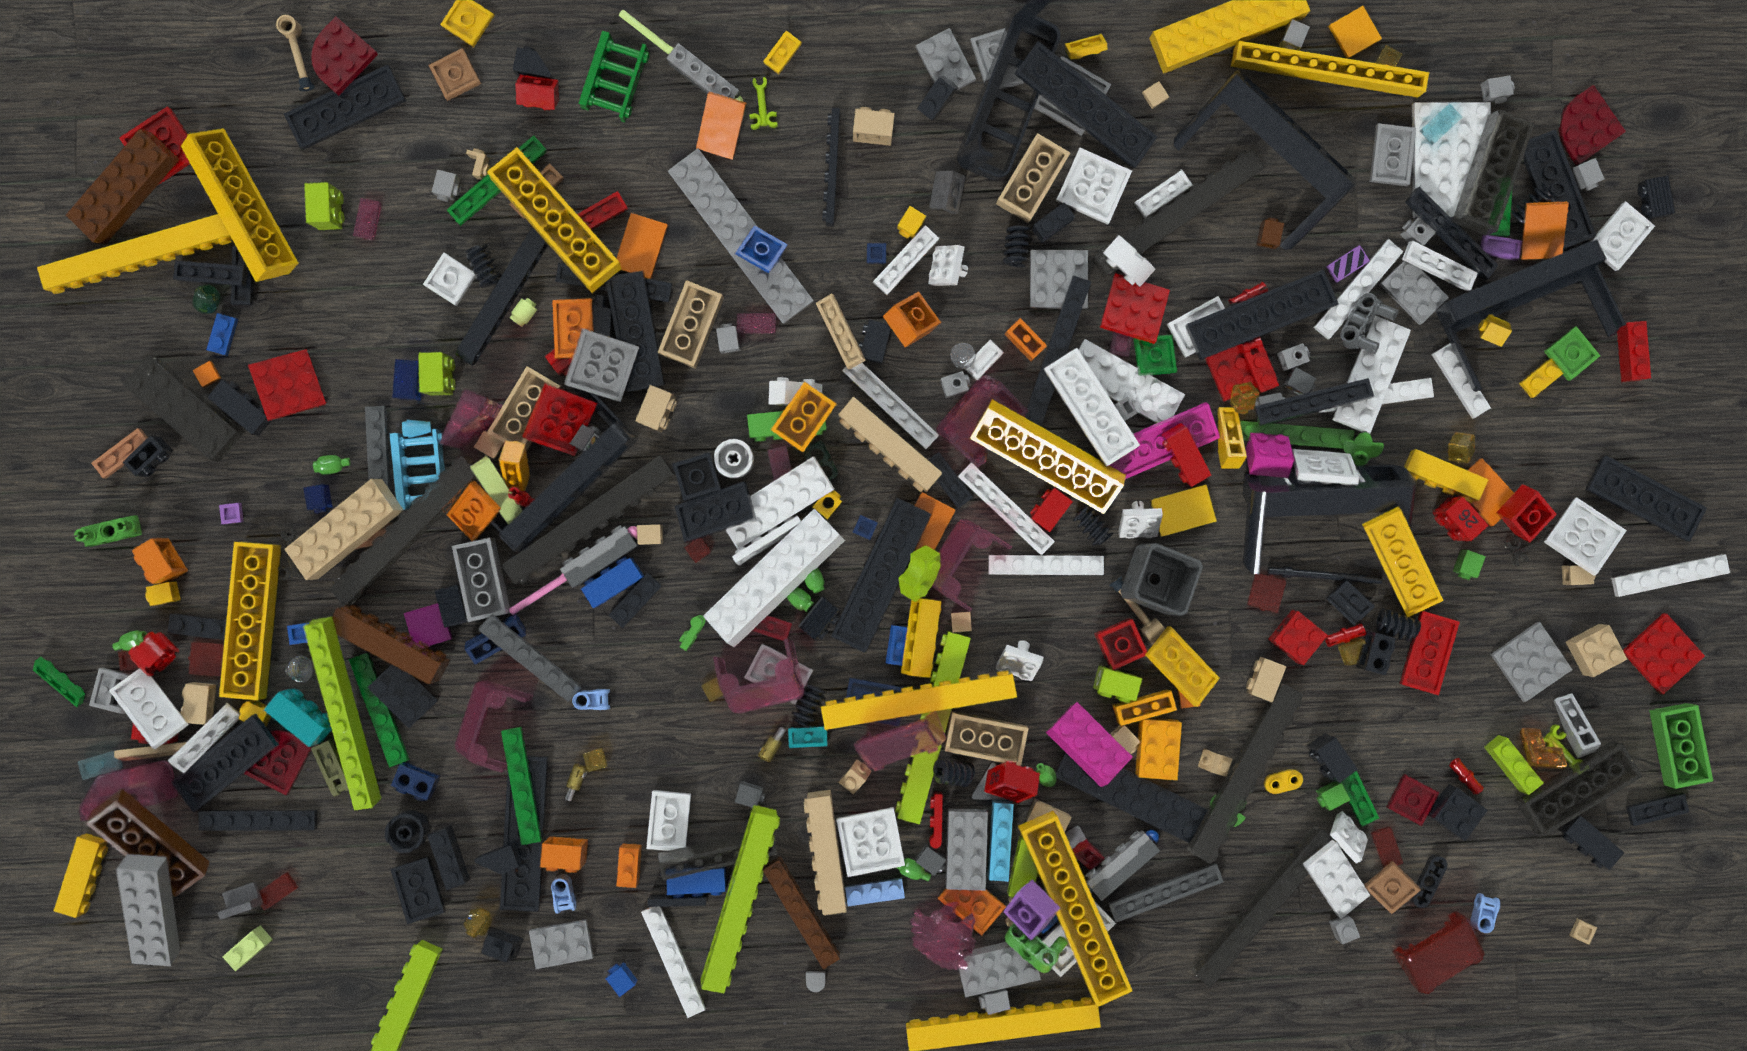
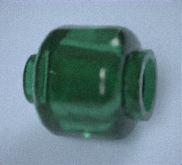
[192,285,221,314]

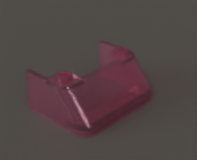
[931,519,1012,612]
[713,639,804,714]
[455,680,533,773]
[854,711,946,771]

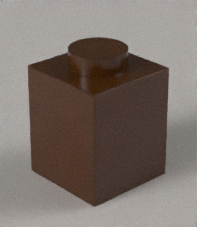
[1256,218,1284,249]

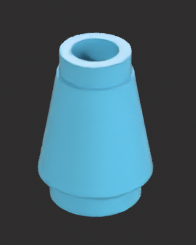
[402,419,431,438]

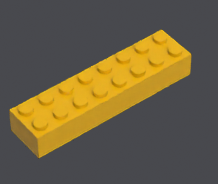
[1149,0,1310,74]
[181,128,298,282]
[487,148,622,293]
[970,399,1126,514]
[219,542,281,700]

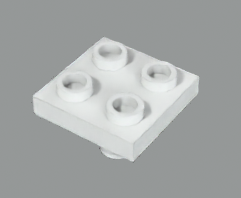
[928,245,968,286]
[1118,501,1163,539]
[996,641,1043,681]
[1327,811,1368,863]

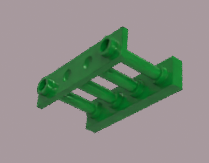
[578,30,650,123]

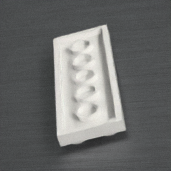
[1332,316,1411,434]
[1079,339,1185,424]
[1044,348,1140,467]
[726,456,834,549]

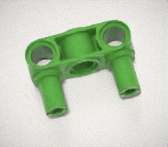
[74,515,142,547]
[1005,923,1068,973]

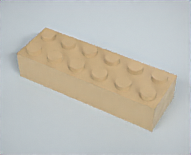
[838,397,942,492]
[285,479,404,580]
[804,790,847,915]

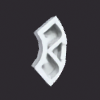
[1103,235,1155,287]
[769,377,822,406]

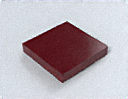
[1386,774,1439,826]

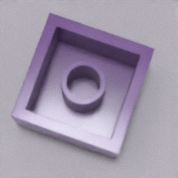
[1003,880,1060,940]

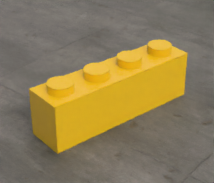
[1404,449,1489,503]
[901,598,941,678]
[54,833,108,918]

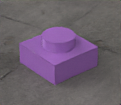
[219,503,244,524]

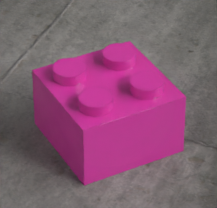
[1245,433,1294,478]

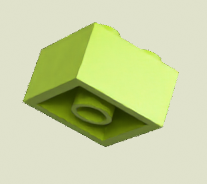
[305,183,344,230]
[419,352,456,396]
[1093,666,1142,703]

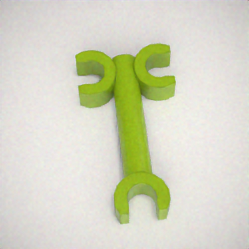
[750,77,778,130]
[1536,725,1586,774]

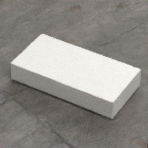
[964,340,1004,381]

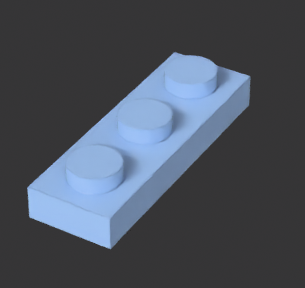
[845,878,905,906]

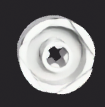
[714,439,754,478]

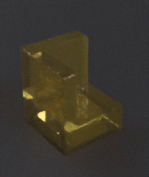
[1448,432,1475,463]
[1338,639,1366,666]

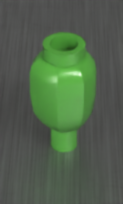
[313,455,351,475]
[805,567,825,593]
[787,587,814,612]
[112,630,147,651]
[1036,763,1057,787]
[896,858,931,881]

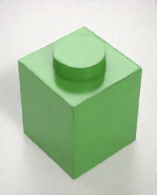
[1453,550,1486,580]
[1316,781,1350,811]

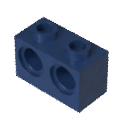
[391,762,440,801]

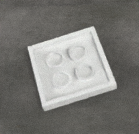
[1056,148,1132,224]
[1292,449,1359,486]
[1544,497,1627,576]
[836,807,905,877]

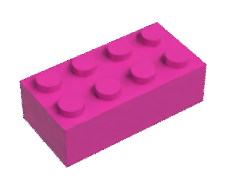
[1046,702,1133,787]

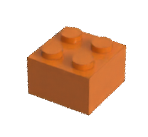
[883,292,941,347]
[132,538,188,584]
[540,837,588,873]

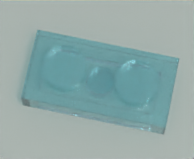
[1420,103,1463,145]
[77,750,123,780]

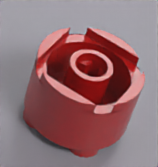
[128,631,179,676]

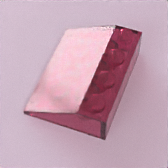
[440,389,503,449]

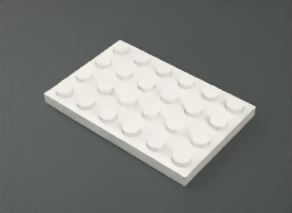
[1412,102,1492,218]

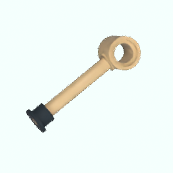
[276,15,315,91]
[1109,577,1165,645]

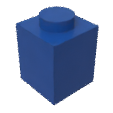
[606,962,637,997]

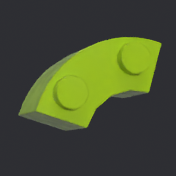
[898,545,941,602]

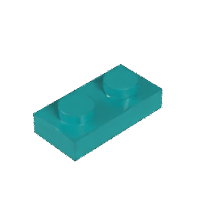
[788,726,828,748]

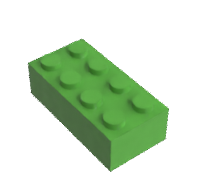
[1649,703,1713,789]

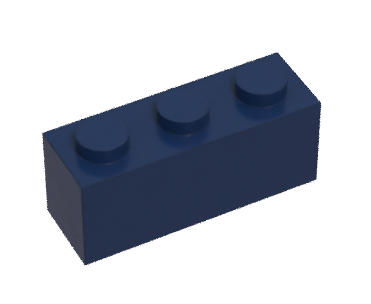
[465,614,526,665]

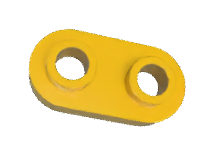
[1264,769,1303,794]

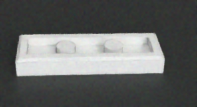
[1134,170,1193,219]

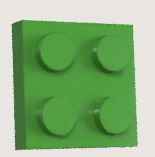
[1544,326,1600,381]

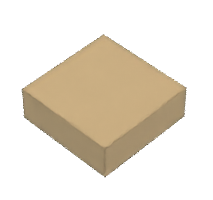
[1142,81,1169,109]
[951,612,972,632]
[1569,918,1597,945]

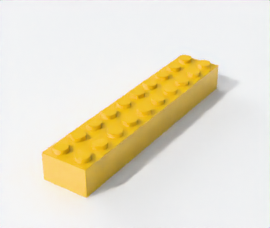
[1018,810,1132,1007]

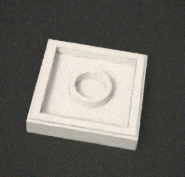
[423,253,477,306]

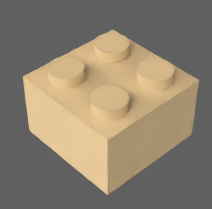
[853,107,894,146]
[636,385,677,432]
[1566,624,1627,677]

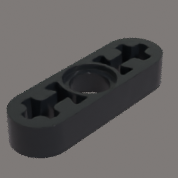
[1411,855,1448,908]

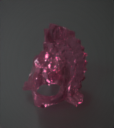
[910,902,976,970]

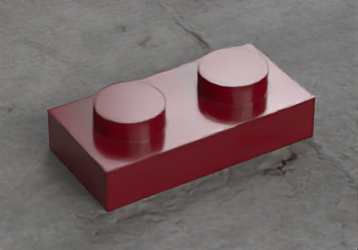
[752,615,792,642]
[1072,839,1105,870]

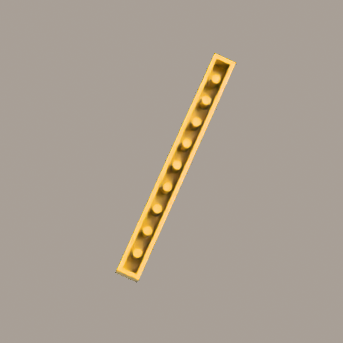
[1231,41,1429,98]
[37,214,232,294]
[821,670,1017,730]
[906,997,1101,1051]

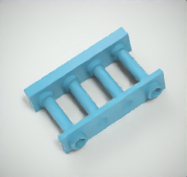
[390,429,450,511]

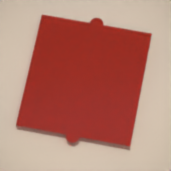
[1247,574,1286,613]
[188,642,224,677]

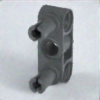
[1340,293,1398,354]

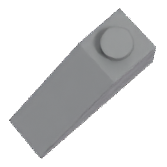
[1554,693,1601,758]

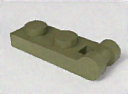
[311,740,349,797]

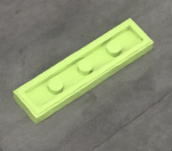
[470,456,522,525]

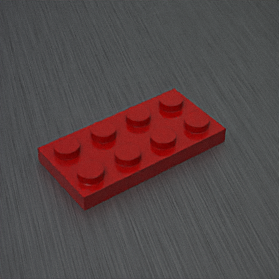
[1400,611,1460,695]

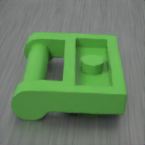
[679,615,706,651]

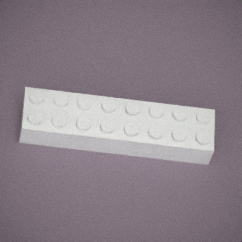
[703,509,845,647]

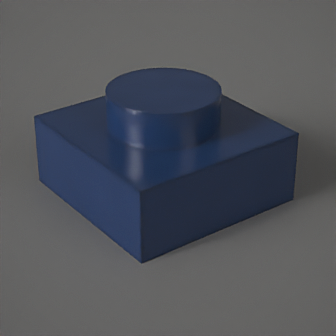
[867,243,886,264]
[853,515,878,540]

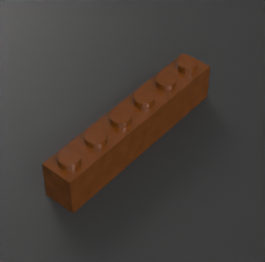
[762,856,840,969]

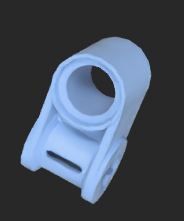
[572,689,611,710]
[551,874,576,914]
[1470,893,1500,933]

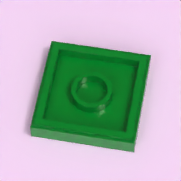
[1133,335,1177,376]

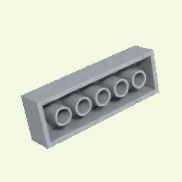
[116,854,180,966]

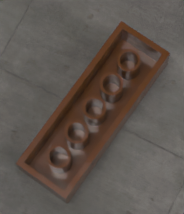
[66,129,180,244]
[332,605,450,684]
[86,788,210,897]

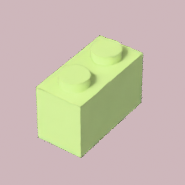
[223,925,273,971]

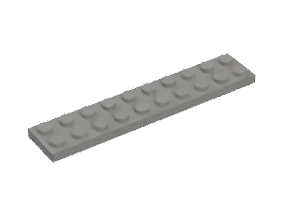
[668,148,814,324]

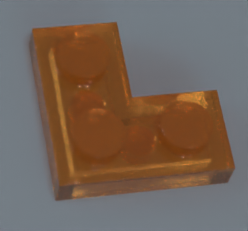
[1520,728,1567,769]

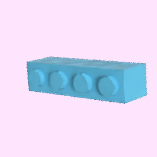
[988,800,1014,881]

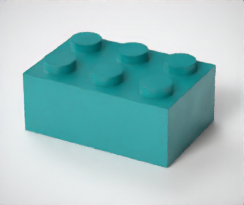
[264,688,332,747]

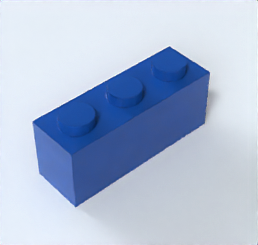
[581,557,645,608]
[666,865,727,898]

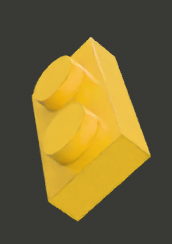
[763,31,802,74]
[1065,34,1108,60]
[1519,359,1563,398]

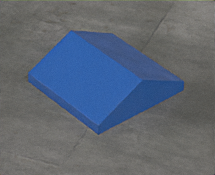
[735,225,787,273]

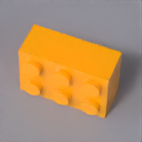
[771,381,836,452]
[1135,718,1182,780]

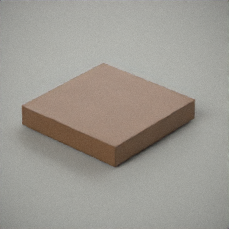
[429,48,481,101]
[1364,861,1421,914]

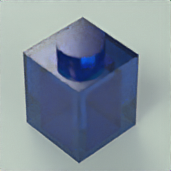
[303,484,333,514]

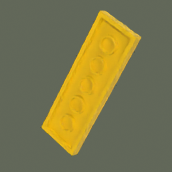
[1362,507,1443,617]

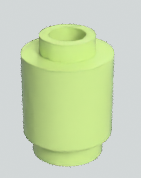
[510,298,537,327]

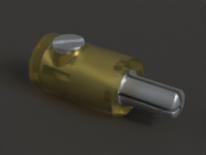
[758,727,786,763]
[565,764,588,801]

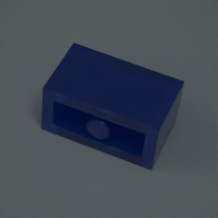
[392,359,424,401]

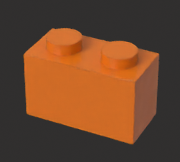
[1005,318,1047,361]
[617,843,642,888]

